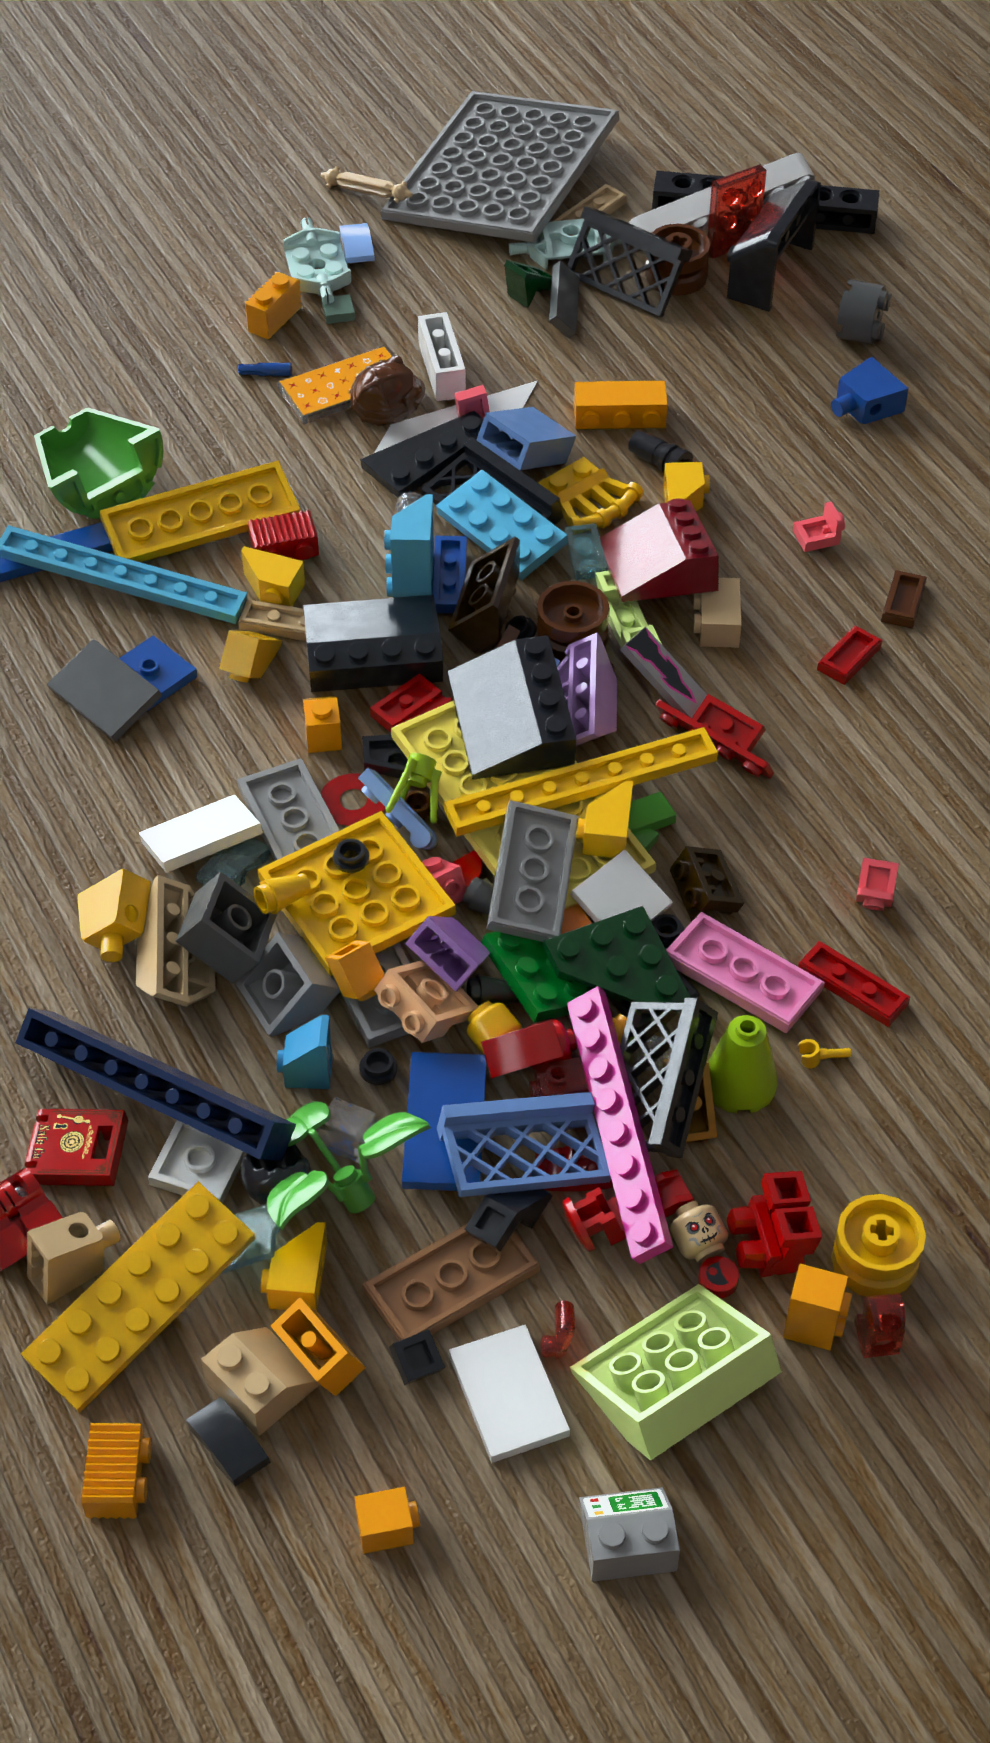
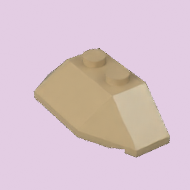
[136,875,215,1007]

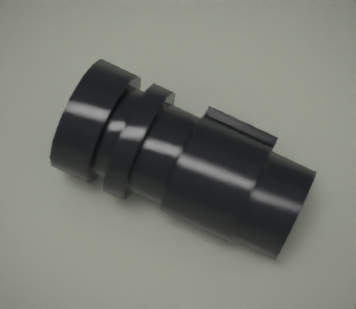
[628,429,693,473]

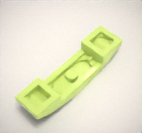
[595,570,662,648]

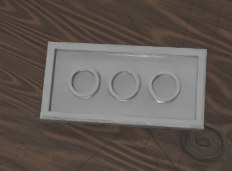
[486,800,579,942]

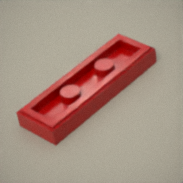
[798,941,910,1027]

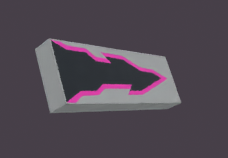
[620,627,707,718]

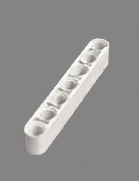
[628,153,815,254]

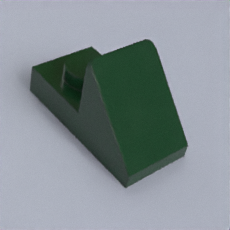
[504,260,552,307]

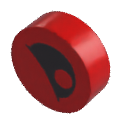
[698,1256,739,1298]

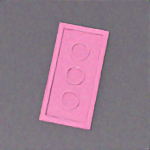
[666,912,825,1034]

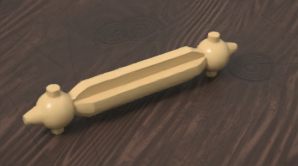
[321,166,413,204]

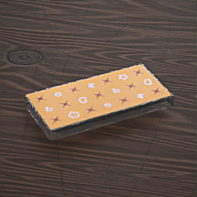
[278,346,393,425]

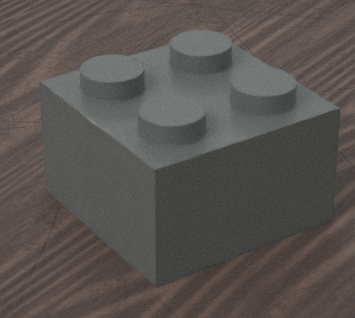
[176,872,277,984]

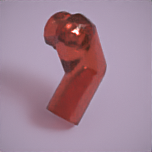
[541,1300,576,1359]

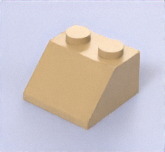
[201,1327,320,1436]

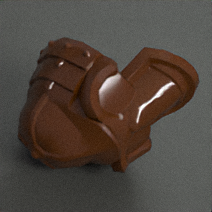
[349,356,426,426]

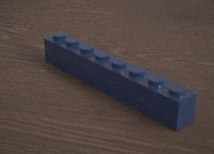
[15,1008,296,1161]

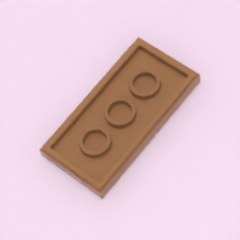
[362,1223,540,1341]

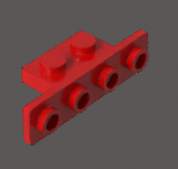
[655,694,774,779]

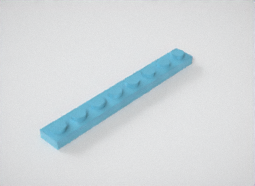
[0,525,248,624]

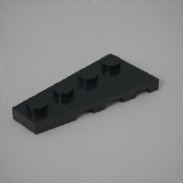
[360,411,484,500]

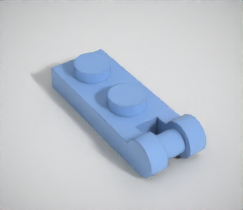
[358,768,438,850]

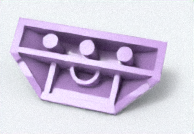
[557,633,617,746]

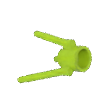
[385,753,442,824]

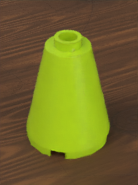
[708,1015,778,1113]

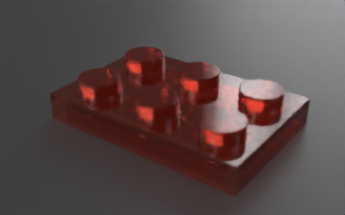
[707,164,767,259]

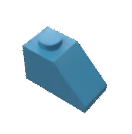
[277,1015,333,1089]

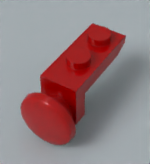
[563,1169,694,1252]

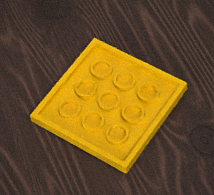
[258,811,456,976]

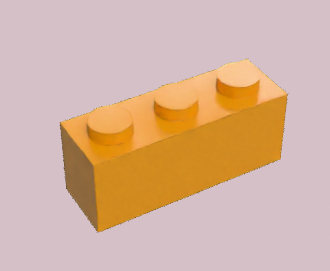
[574,381,668,429]

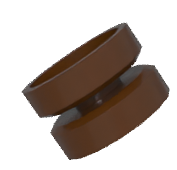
[645,223,710,296]
[536,581,610,663]

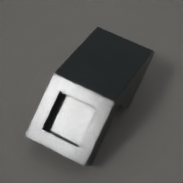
[464,1176,553,1252]

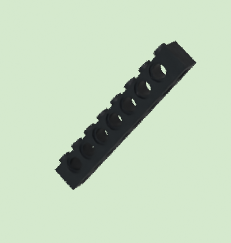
[652,171,880,234]

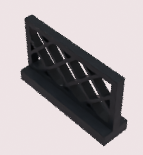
[567,206,693,317]
[421,437,563,525]
[598,998,718,1158]

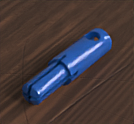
[238,363,292,376]

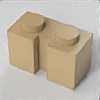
[693,578,742,648]

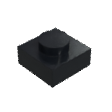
[389,1330,445,1385]

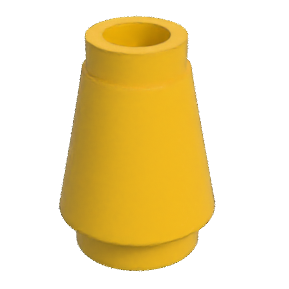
[253,873,311,914]

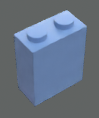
[477,407,576,470]

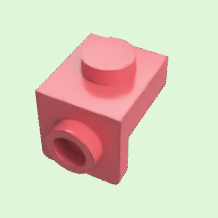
[454,385,490,418]
[793,502,845,552]
[422,857,467,904]
[856,857,899,911]

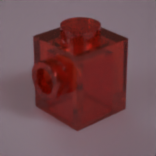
[529,1057,589,1097]

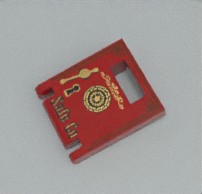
[23,1109,129,1186]

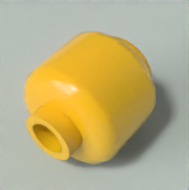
[467,1001,522,1055]

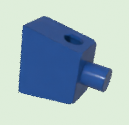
[831,357,909,424]

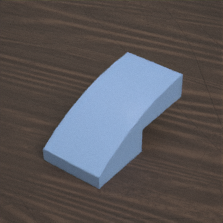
[340,223,375,263]

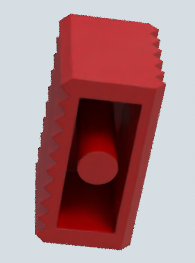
[248,510,319,560]

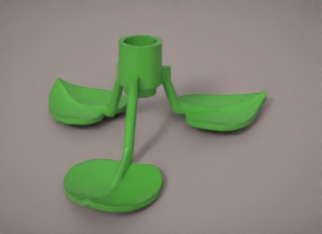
[267,1101,431,1230]

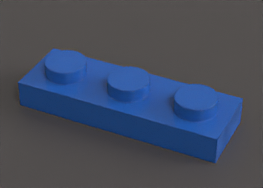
[433,536,467,613]

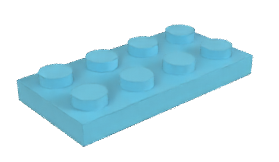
[436,470,568,580]

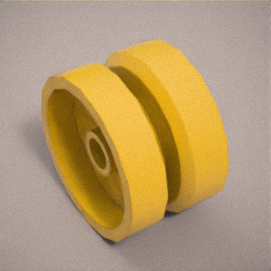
[831,1194,926,1299]

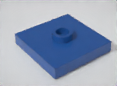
[119,635,198,711]

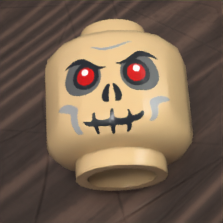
[670,1201,728,1263]

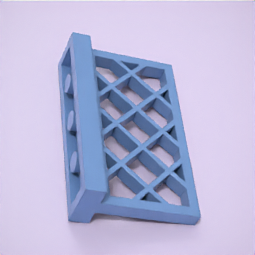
[437,1092,611,1197]

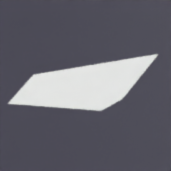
[374,381,538,453]

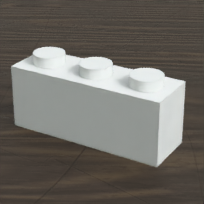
[418,312,466,401]

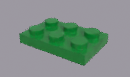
[481,931,592,1023]

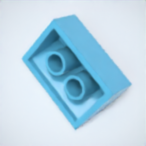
[384,494,434,598]

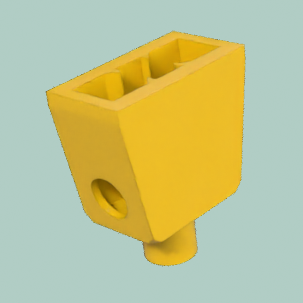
[78,868,151,962]

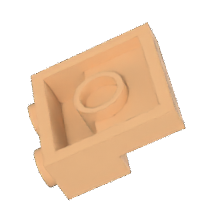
[374,960,479,1043]

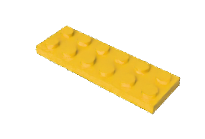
[100,460,301,562]
[21,1181,256,1413]

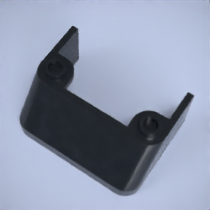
[727,179,821,312]

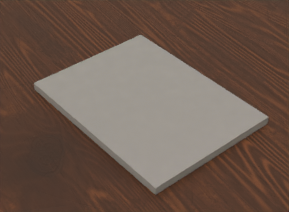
[380,91,620,242]

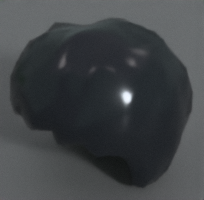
[240,1144,312,1207]

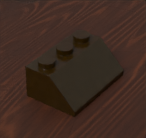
[448,536,520,654]

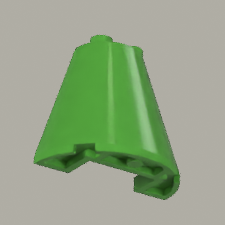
[34,408,164,519]

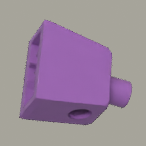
[405,916,490,992]

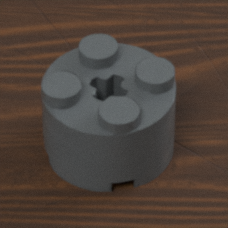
[836,279,892,345]

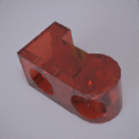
[854,1293,906,1358]

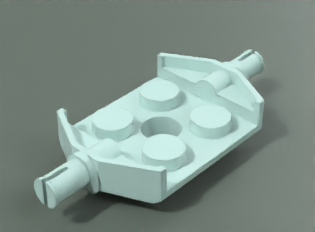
[283,217,351,304]
[509,218,622,270]

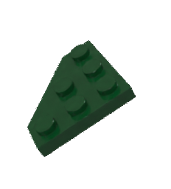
[542,906,691,1014]

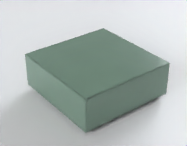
[322,294,355,324]

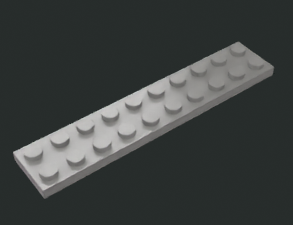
[237,758,410,1048]

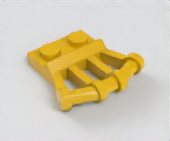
[538,457,644,535]

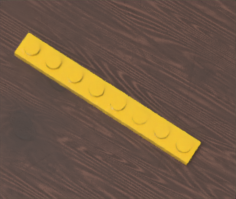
[444,727,718,837]

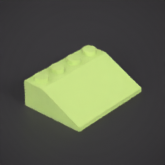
[570,1284,782,1460]

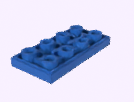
[402,1052,487,1191]

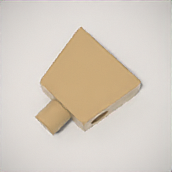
[27,1212,121,1305]

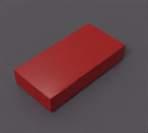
[817,625,882,685]

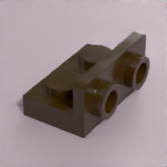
[670,846,744,921]

